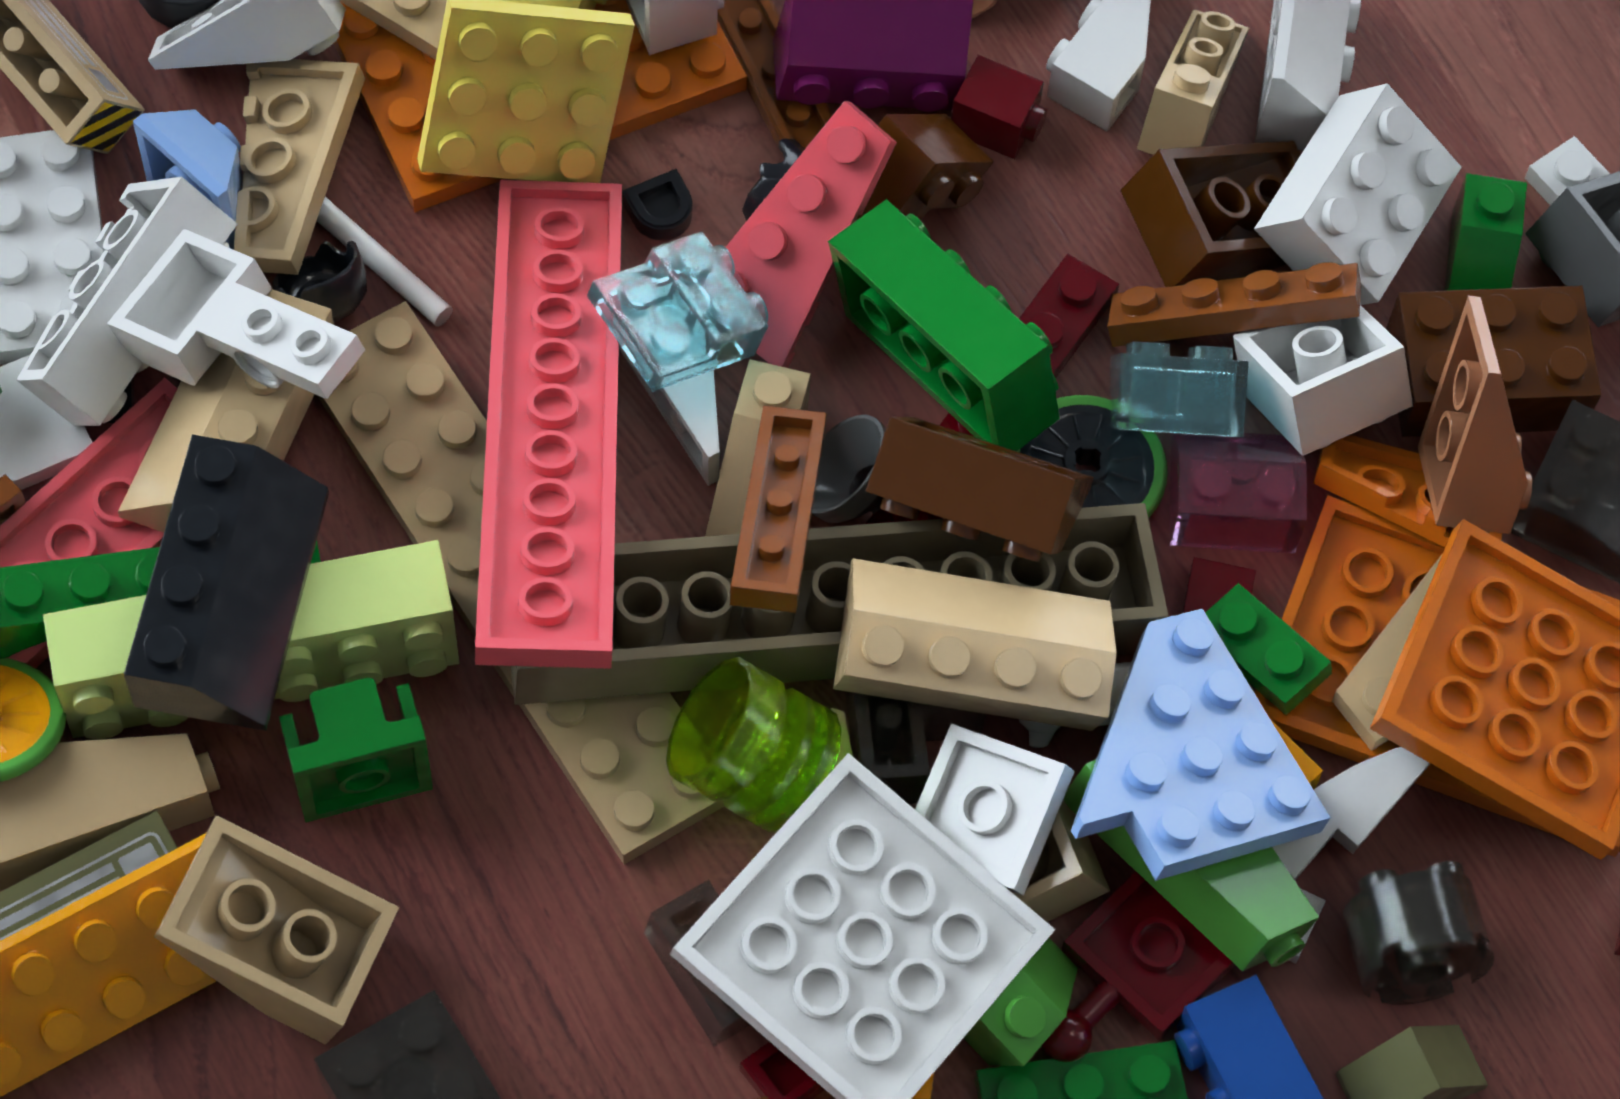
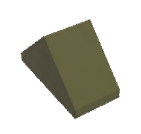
[1336,1025,1488,1099]

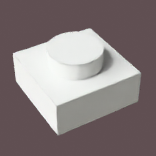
[1525,136,1610,206]

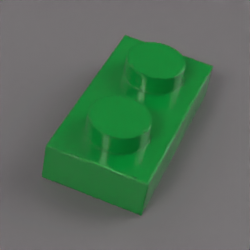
[1205,583,1332,715]

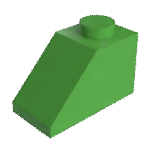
[963,938,1078,1066]

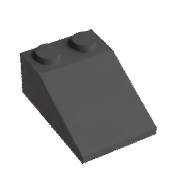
[1525,171,1620,327]

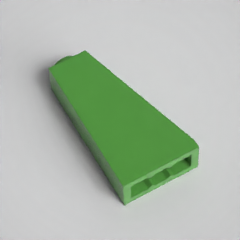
[1064,760,1319,972]

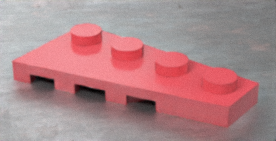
[689,101,897,368]

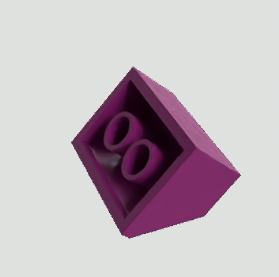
[773,0,973,112]

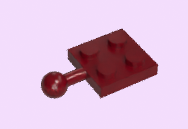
[1041,871,1235,1062]

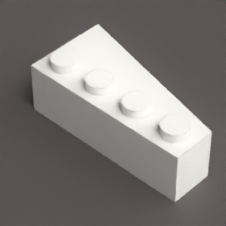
[17,177,237,426]

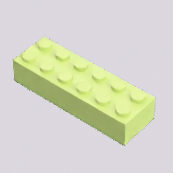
[43,540,459,740]

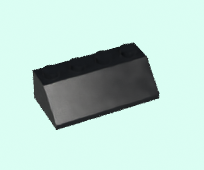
[124,434,329,731]

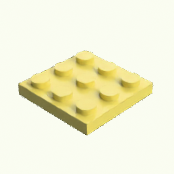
[417,0,635,183]

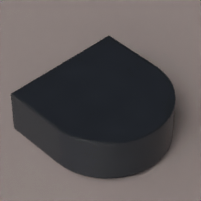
[622,169,692,240]

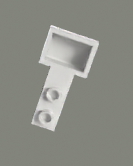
[107,229,365,399]

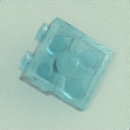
[587,231,769,392]

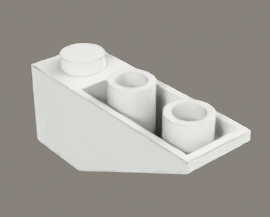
[1046,0,1151,132]

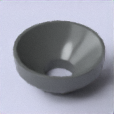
[812,415,886,523]

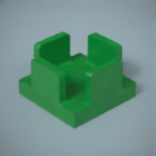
[279,677,433,823]

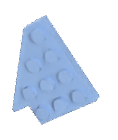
[1071,609,1330,881]

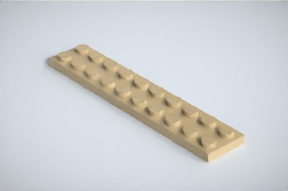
[316,301,736,865]

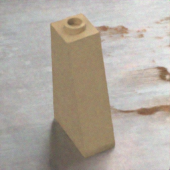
[0,733,220,890]

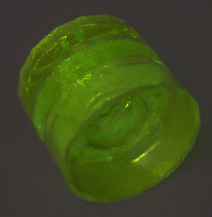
[666,657,842,832]

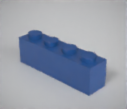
[1174,974,1323,1099]

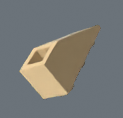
[1137,9,1249,155]

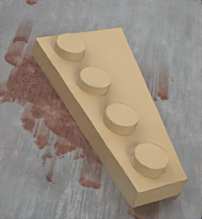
[234,59,365,275]

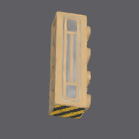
[0,0,145,154]

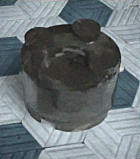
[1342,861,1495,1005]

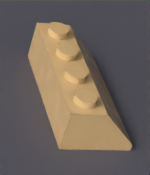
[118,289,334,532]
[833,558,1117,731]

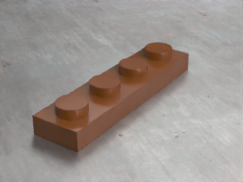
[1107,262,1362,347]
[730,405,827,613]

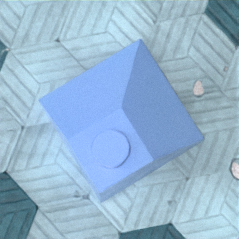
[133,109,243,250]

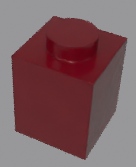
[951,55,1048,159]

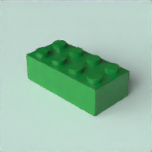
[828,199,1060,451]

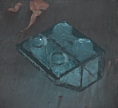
[1110,342,1249,437]

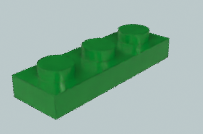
[974,1040,1188,1099]

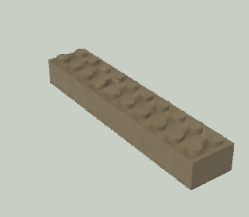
[510,503,1169,705]

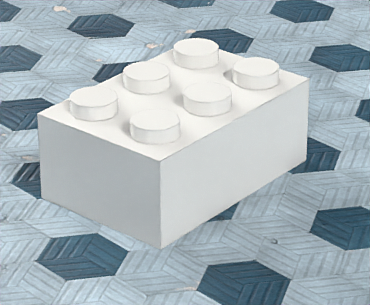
[1254,83,1461,305]

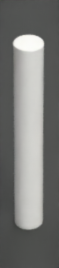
[317,197,453,326]

